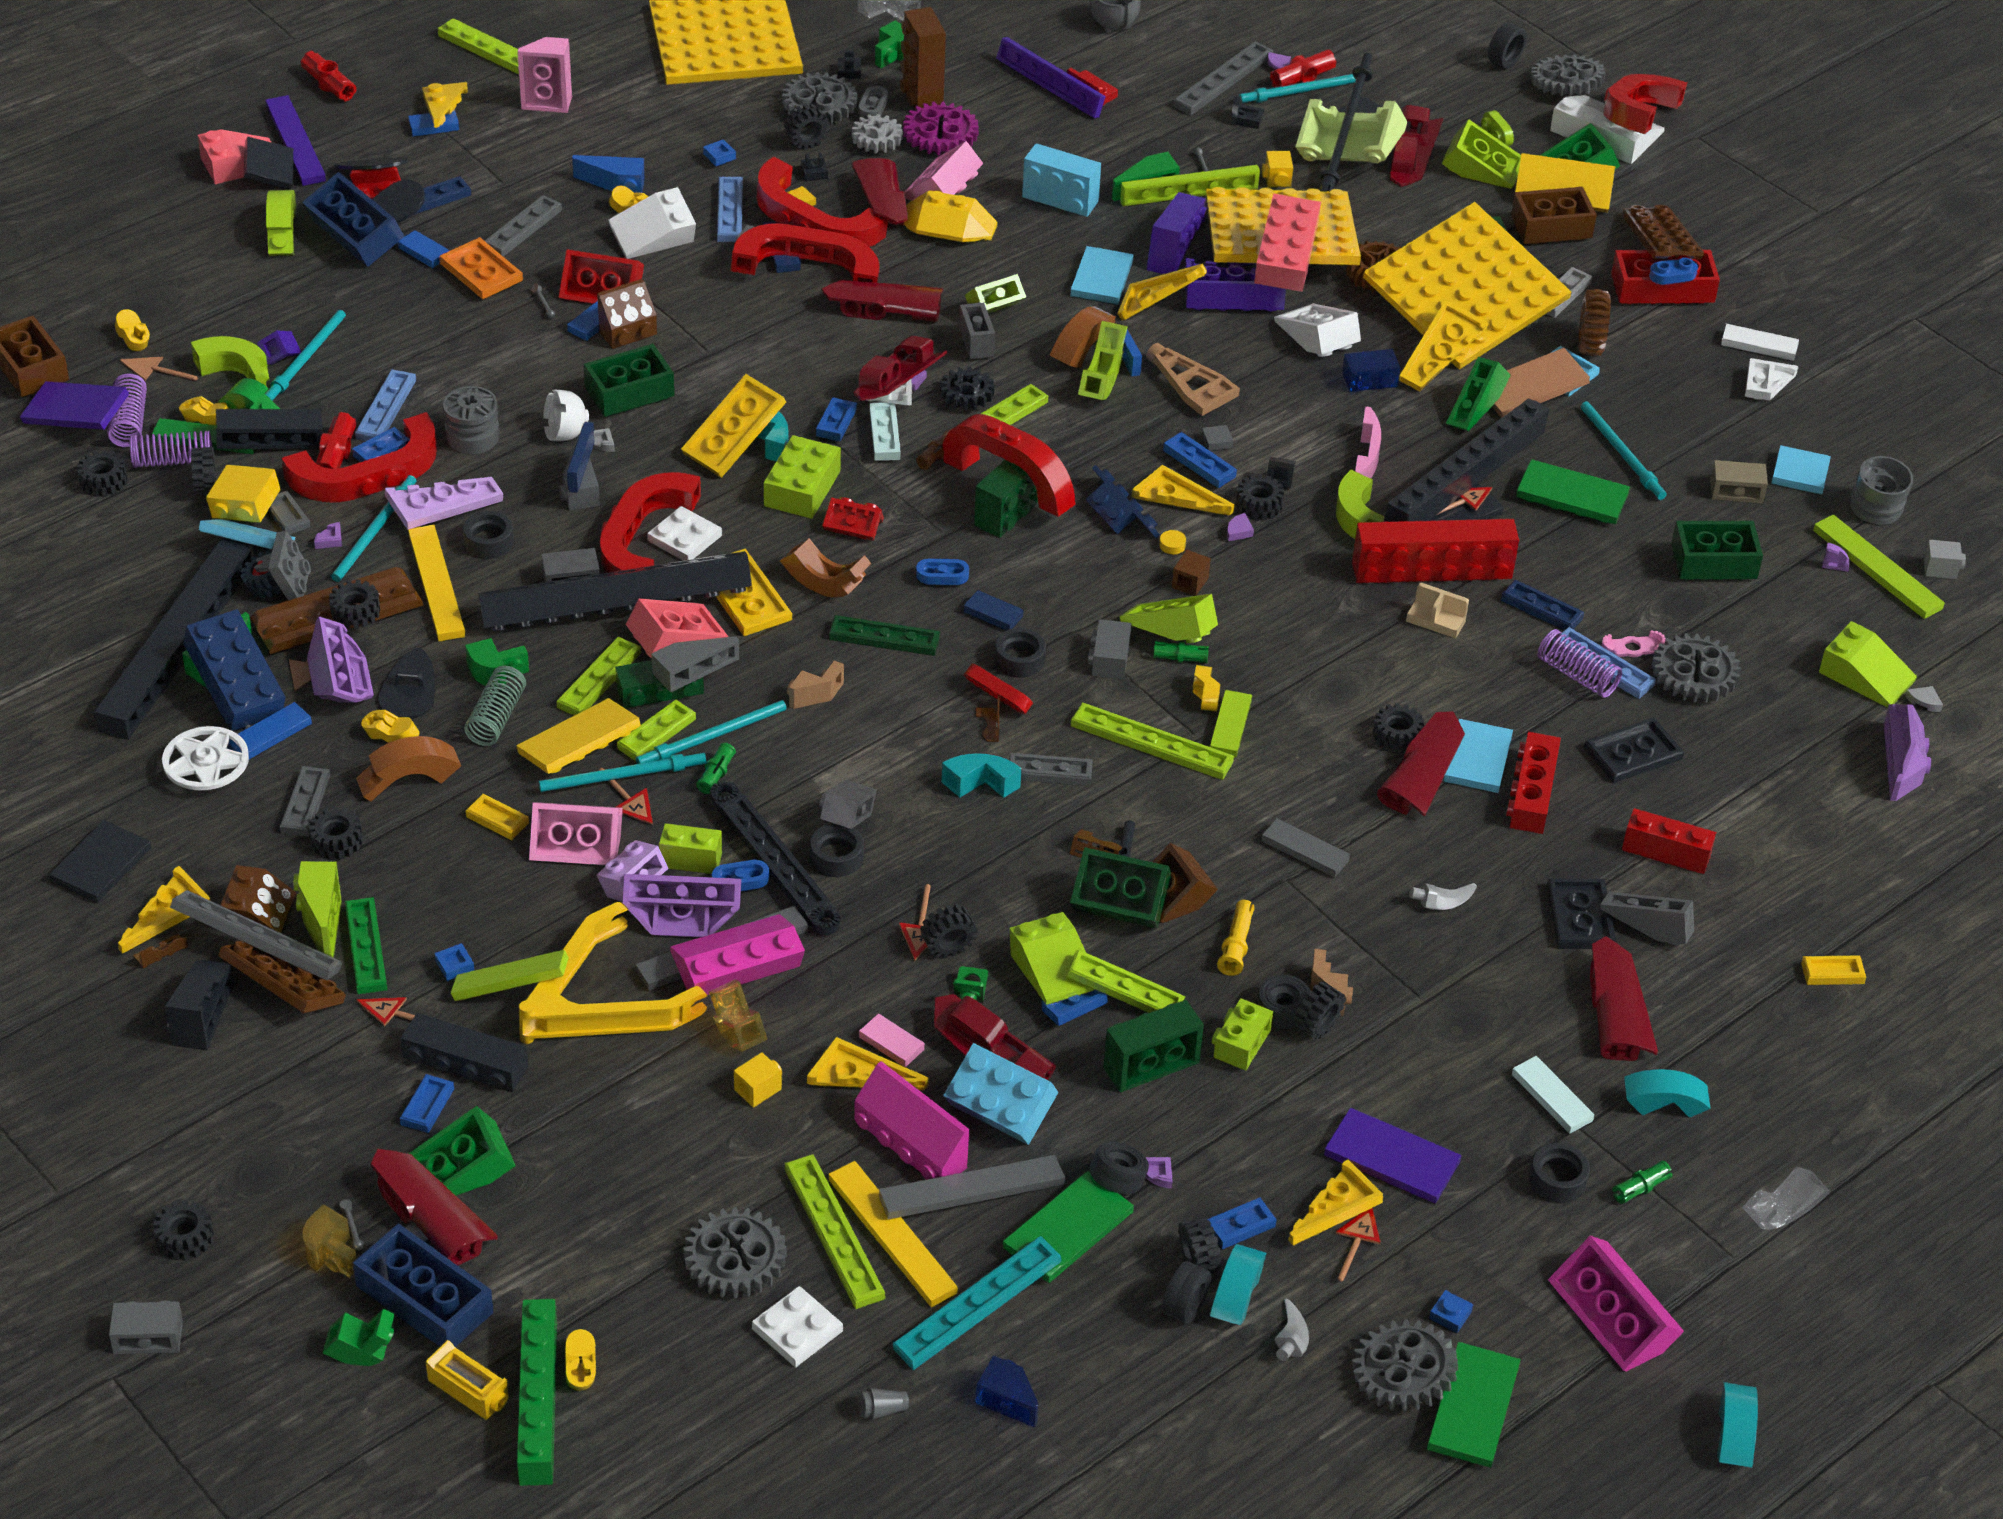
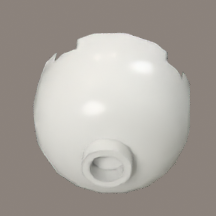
[544,390,589,441]

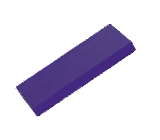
[20,381,130,430]
[1324,1108,1462,1204]

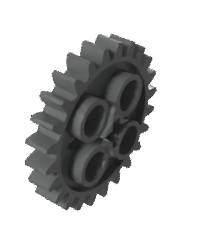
[1531,54,1605,96]
[782,72,857,124]
[1651,633,1741,703]
[684,1207,787,1299]
[1352,1319,1458,1412]

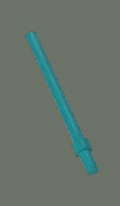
[1238,74,1356,103]
[265,310,346,401]
[1580,401,1667,500]
[331,475,417,582]
[635,700,786,764]
[539,753,706,792]

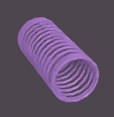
[107,374,147,447]
[130,430,212,468]
[1537,629,1622,698]

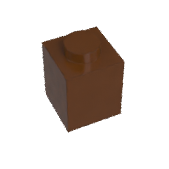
[1172,550,1211,596]

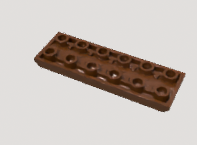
[1623,205,1704,259]
[250,567,423,654]

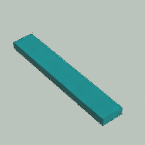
[893,1236,1061,1370]

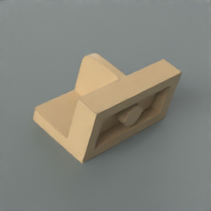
[1406,583,1469,638]

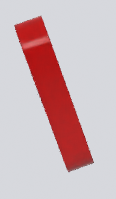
[963,663,1033,715]

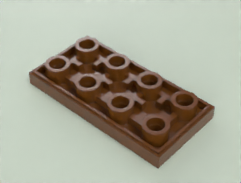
[218,941,346,1013]

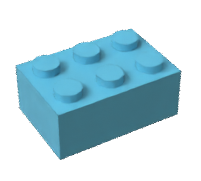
[1022,144,1101,217]
[943,1043,1058,1145]

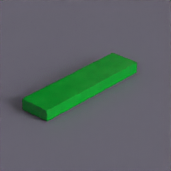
[152,418,255,454]
[345,897,387,994]

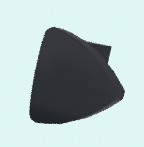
[1231,96,1265,129]

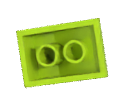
[1442,119,1521,189]
[1120,594,1218,643]
[1819,621,1917,708]
[293,861,342,958]
[1009,912,1095,1005]

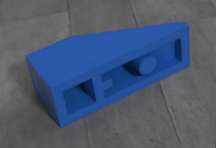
[572,155,645,193]

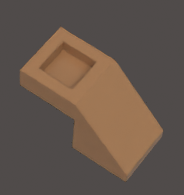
[787,661,844,709]
[1310,949,1353,1016]

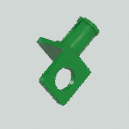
[953,966,988,1002]

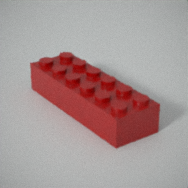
[1352,519,1519,583]

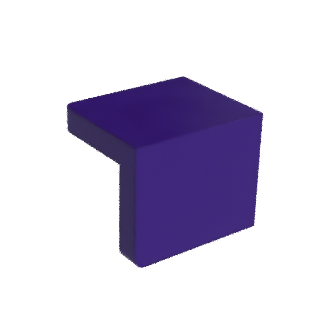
[257,331,301,365]

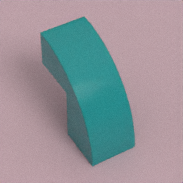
[757,411,789,461]
[942,754,1021,798]
[1624,1069,1711,1118]
[1210,1244,1266,1325]
[1717,1382,1758,1467]

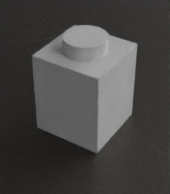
[1924,540,1966,579]

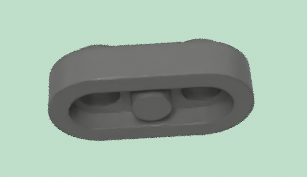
[859,86,888,119]

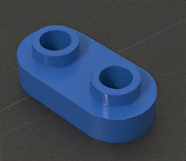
[1649,258,1698,285]
[916,559,969,585]
[712,860,769,891]

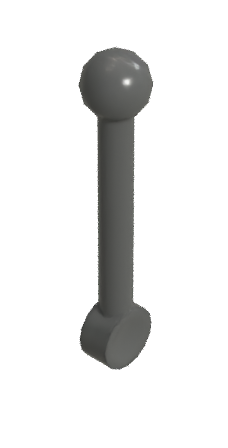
[1194,147,1208,172]
[531,284,555,319]
[339,1199,364,1251]

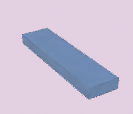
[717,177,743,242]
[355,369,416,441]
[1552,627,1656,699]

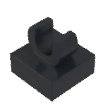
[838,51,861,79]
[801,152,828,181]
[1267,457,1296,488]

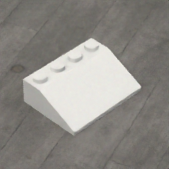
[1550,95,1664,164]

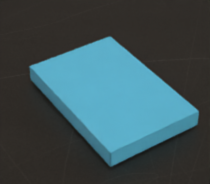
[1071,246,1134,304]
[199,519,295,549]
[1444,719,1513,793]

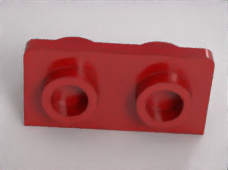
[1067,68,1118,105]
[350,166,401,199]
[822,497,884,541]

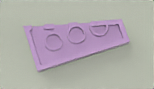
[385,477,503,530]

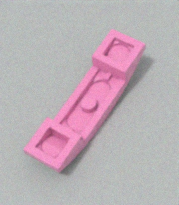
[1355,407,1381,479]

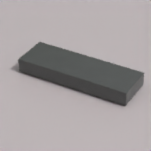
[1009,753,1093,786]
[280,766,330,837]
[1262,818,1350,878]

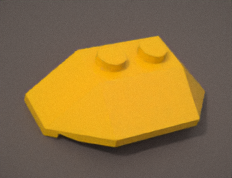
[903,190,997,242]

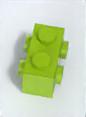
[1212,998,1273,1071]

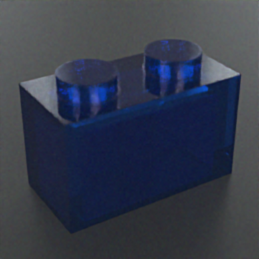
[1342,349,1401,392]

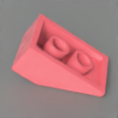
[198,129,271,184]
[626,599,728,658]

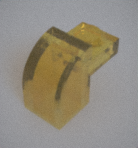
[709,979,768,1052]
[303,1204,356,1278]

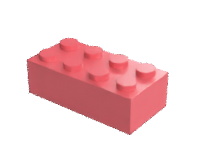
[1254,194,1321,292]

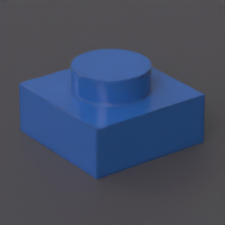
[703,139,736,166]
[435,943,474,981]
[1429,1290,1473,1333]

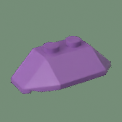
[307,617,374,702]
[1884,704,1931,801]
[622,874,741,938]

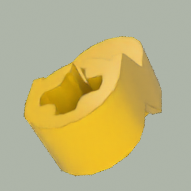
[609,186,648,214]
[115,310,150,351]
[179,396,229,425]
[1193,665,1220,712]
[361,710,419,743]
[565,1329,596,1391]

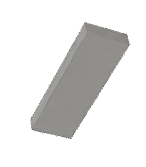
[1546,267,1593,318]

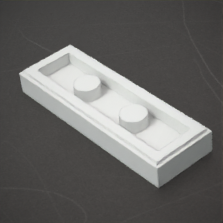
[1721,324,1799,361]

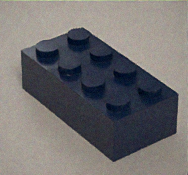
[302,172,404,267]
[183,609,286,731]
[353,1223,494,1347]

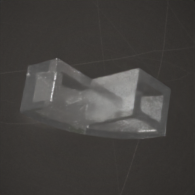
[858,0,921,22]
[1742,1167,1830,1230]

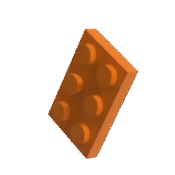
[440,237,523,299]

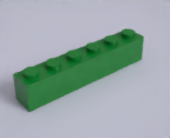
[517,1299,557,1486]

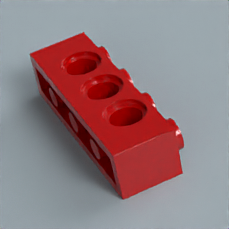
[1506,732,1561,834]

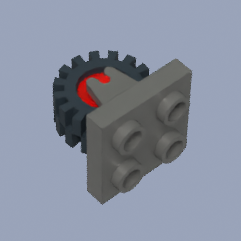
[241,530,311,601]

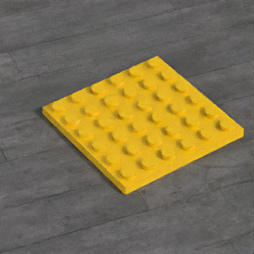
[649,0,803,85]
[1206,187,1361,265]
[1363,202,1571,370]

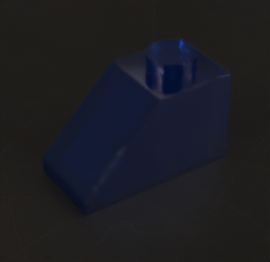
[976,1355,1039,1428]

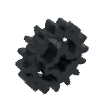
[940,366,995,411]

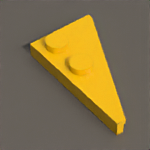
[422,82,468,128]
[1117,264,1207,321]
[1132,465,1234,515]
[118,866,210,954]
[807,1037,928,1090]
[1289,1160,1383,1245]

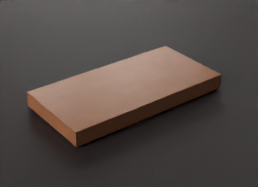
[1492,348,1590,418]

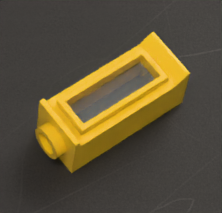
[426,1340,509,1420]

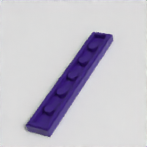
[996,37,1105,118]
[266,95,326,186]

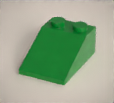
[1540,123,1620,169]
[409,1106,516,1195]

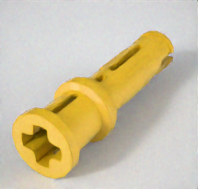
[1217,900,1255,976]

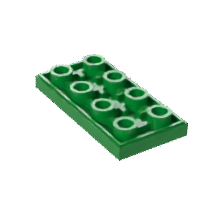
[1516,459,1630,525]
[1003,1171,1134,1283]
[1427,1342,1521,1468]

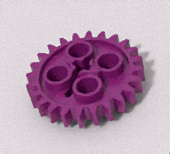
[903,102,979,155]

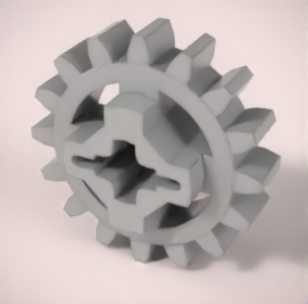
[852,114,903,153]

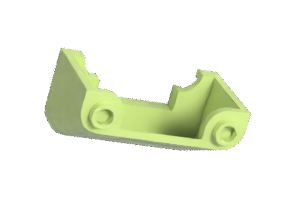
[1296,99,1407,163]

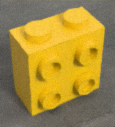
[206,465,281,523]

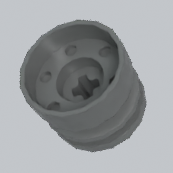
[443,386,500,454]
[1850,456,1913,525]

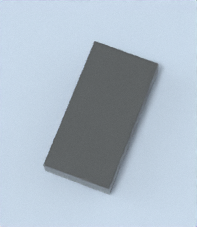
[268,491,310,535]

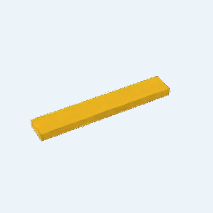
[408,525,465,641]
[829,1161,958,1307]

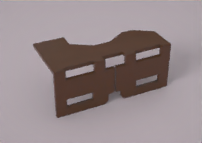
[976,695,999,742]
[1070,829,1122,858]
[133,934,188,969]

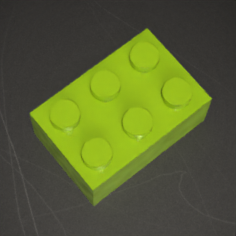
[764,435,841,519]

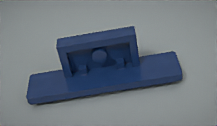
[1085,465,1160,539]

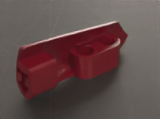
[1390,105,1444,187]
[852,158,908,226]
[822,280,943,322]
[854,336,947,401]
[1377,711,1465,816]
[1590,936,1658,1061]
[934,994,1056,1080]
[371,1149,498,1265]

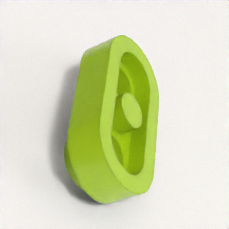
[1481,110,1514,146]

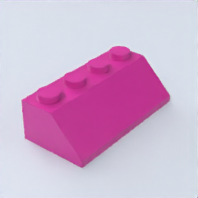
[670,914,805,995]
[854,1061,969,1180]
[1548,1236,1684,1371]

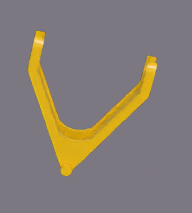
[519,902,707,1044]

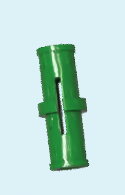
[1154,641,1209,663]
[696,743,736,794]
[1612,1160,1673,1204]

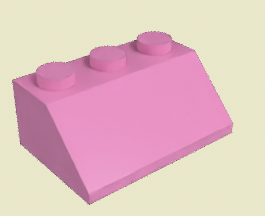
[518,37,572,113]
[904,141,983,201]
[529,802,622,865]

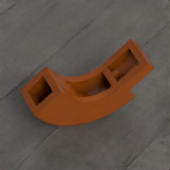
[1050,306,1116,368]
[780,538,871,597]
[356,736,461,801]

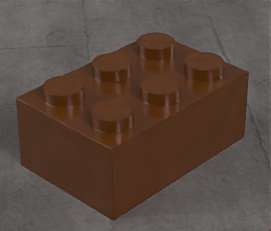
[1511,187,1597,244]
[0,315,69,397]

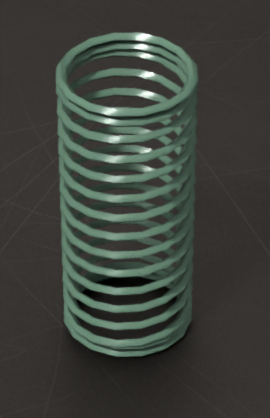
[464,666,526,746]

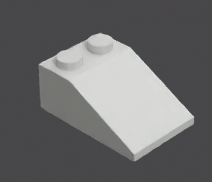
[608,187,696,259]
[1274,304,1361,357]

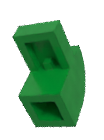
[875,20,904,68]
[218,378,280,409]
[465,638,529,687]
[323,1309,394,1366]

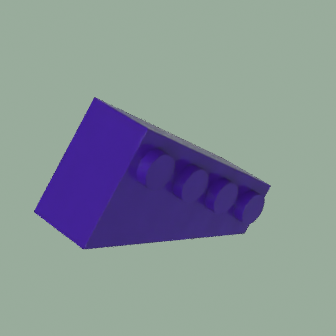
[1146,192,1208,274]
[1185,258,1286,311]

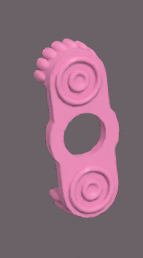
[1602,630,1666,657]

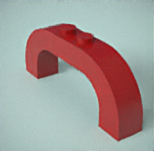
[1603,74,1688,134]
[756,157,888,247]
[731,223,880,283]
[282,412,437,503]
[943,414,1075,517]
[600,472,701,573]

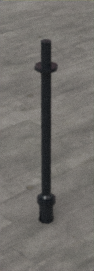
[1319,53,1373,192]

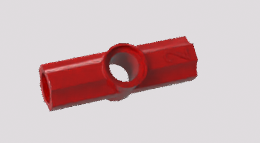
[1270,49,1336,88]
[301,50,356,102]
[316,412,356,469]

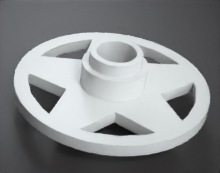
[162,726,249,790]

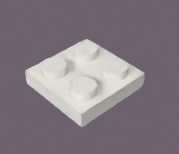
[647,506,722,561]
[752,1286,843,1368]

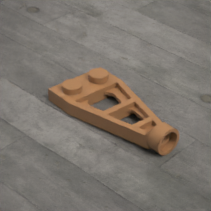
[1146,343,1240,416]

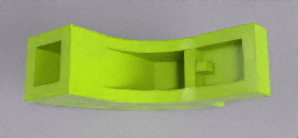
[266,190,296,256]
[1078,321,1128,400]
[191,336,269,392]
[1336,470,1385,539]

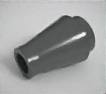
[859,1388,909,1420]

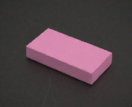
[859,1014,924,1067]

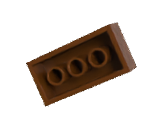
[900,7,946,109]

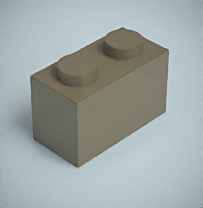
[1710,460,1768,504]

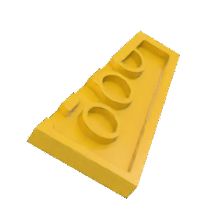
[1398,300,1489,392]

